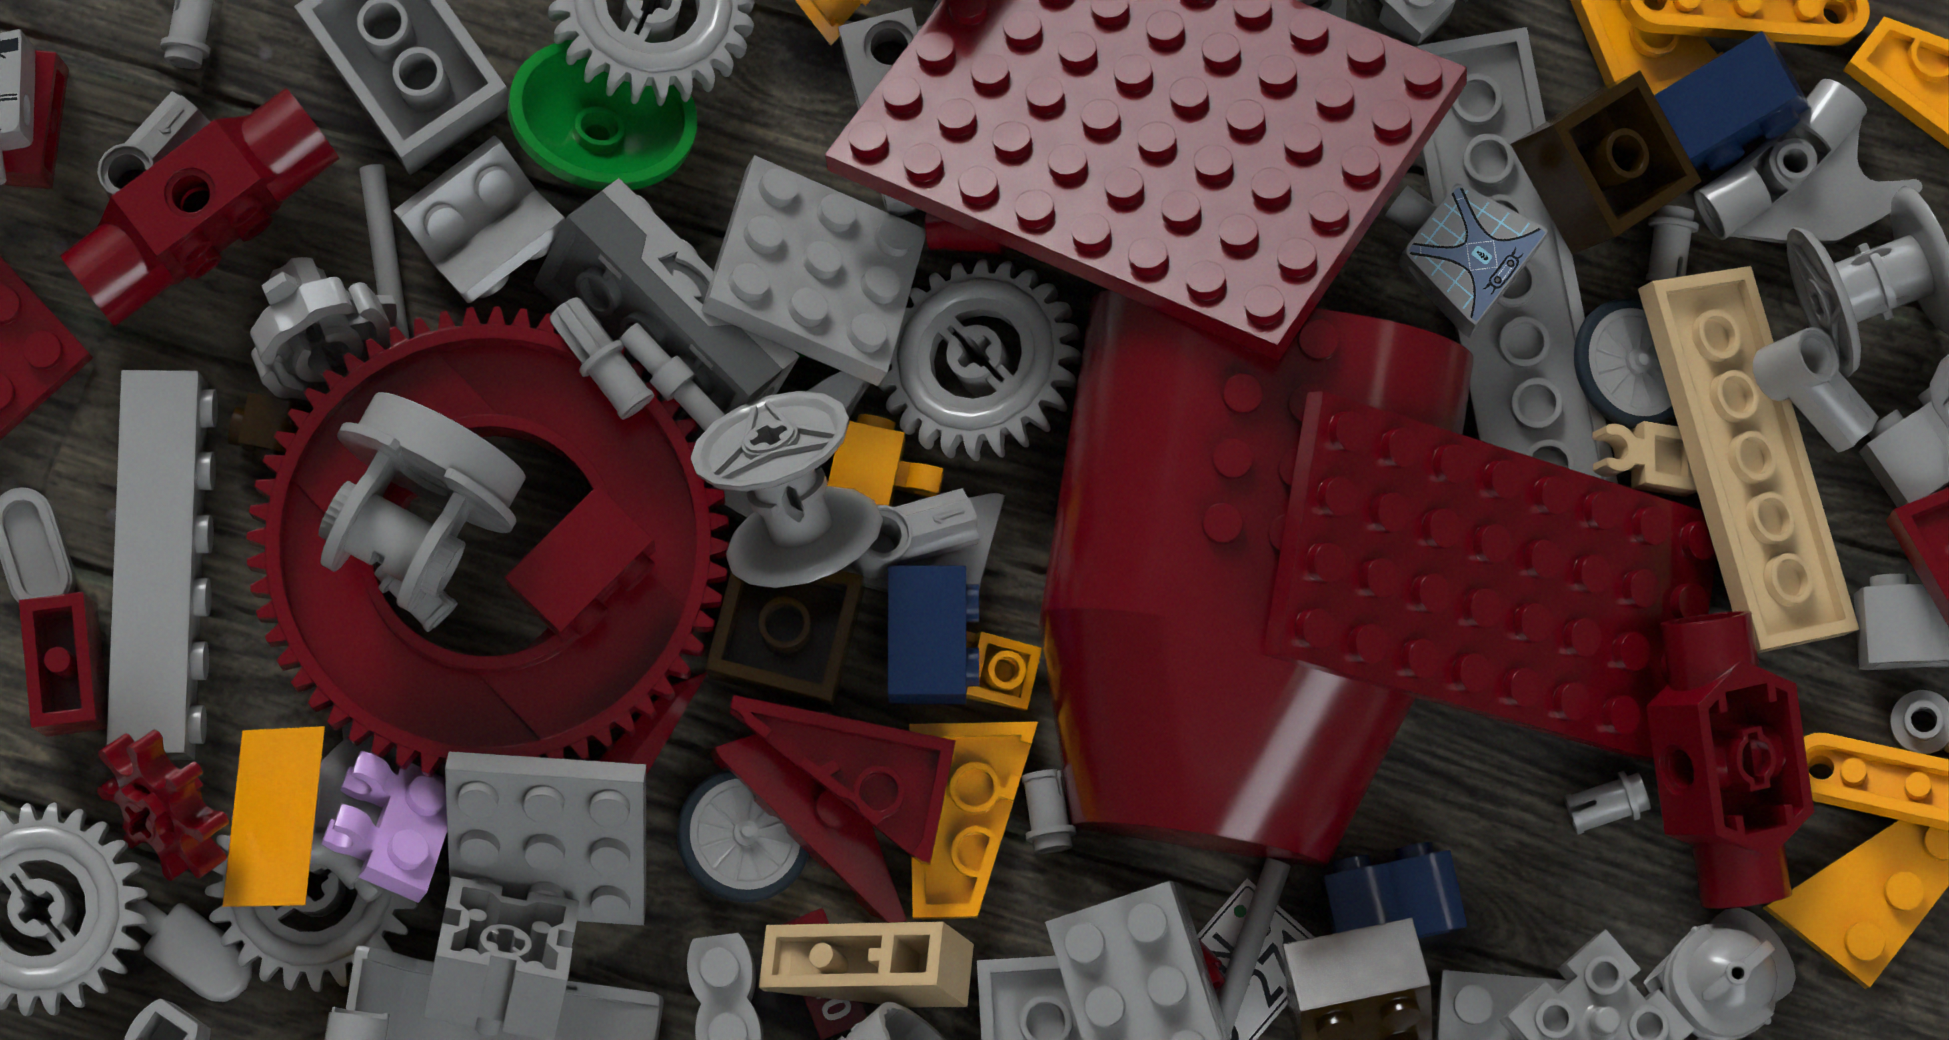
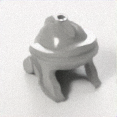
[1643,908,1796,1040]

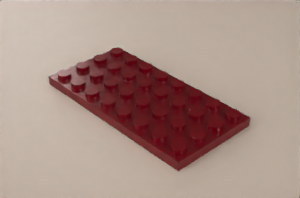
[1263,391,1717,764]

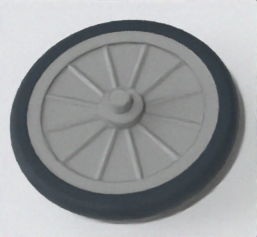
[1574,299,1675,429]
[677,770,809,903]

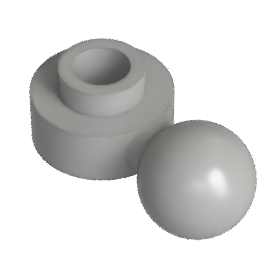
[1889,690,1949,756]

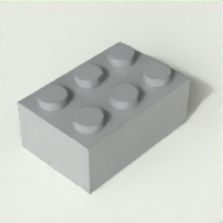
[294,0,509,176]

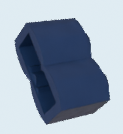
[1319,842,1467,939]

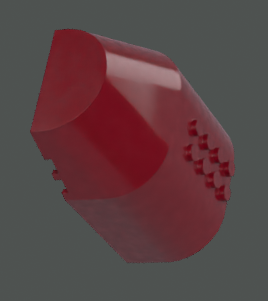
[1039,290,1474,869]

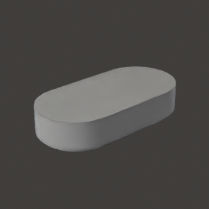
[0,488,76,603]

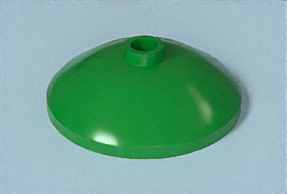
[508,40,697,190]

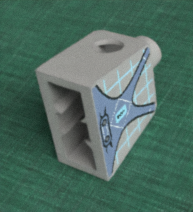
[1385,183,1549,338]

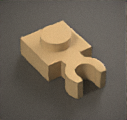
[1592,421,1697,497]

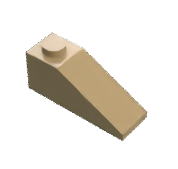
[759,922,974,1008]

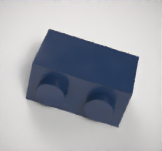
[1654,31,1811,172]
[888,566,979,704]

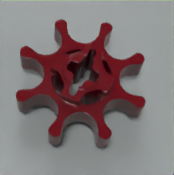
[97,729,229,881]

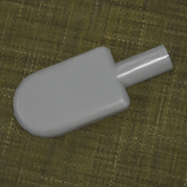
[129,898,253,1002]

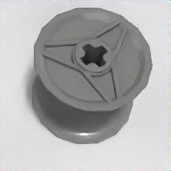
[1787,186,1949,378]
[691,391,883,588]

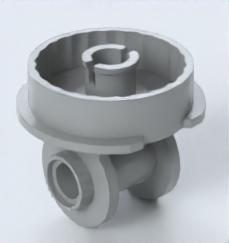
[318,392,526,612]

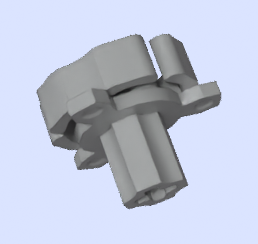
[250,257,397,402]

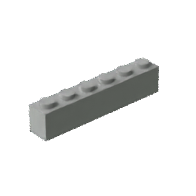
[107,370,218,760]

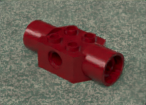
[60,88,340,327]
[1646,611,1814,908]

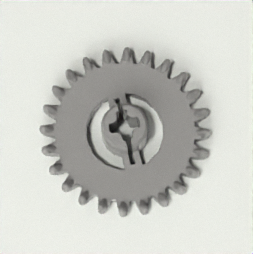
[548,0,754,106]
[879,259,1082,462]
[0,802,148,1016]
[205,815,418,992]

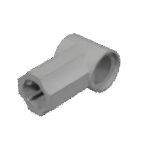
[97,91,211,200]
[1753,327,1879,453]
[850,488,980,579]

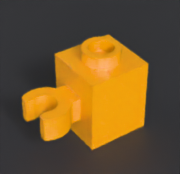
[827,414,944,507]

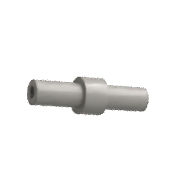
[619,323,725,431]

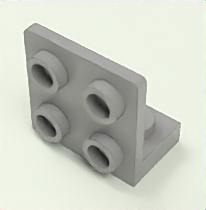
[393,135,565,303]

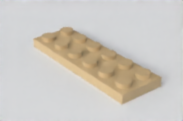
[1638,266,1859,654]

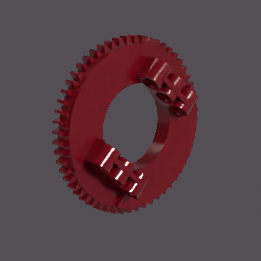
[247,307,729,777]

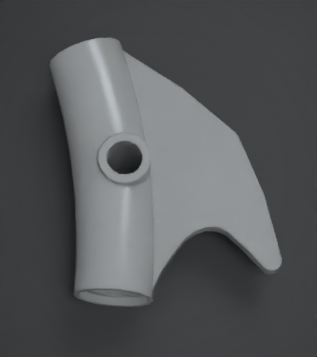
[1694,79,1922,244]

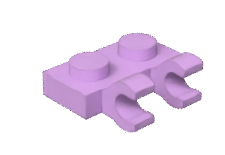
[321,751,447,903]

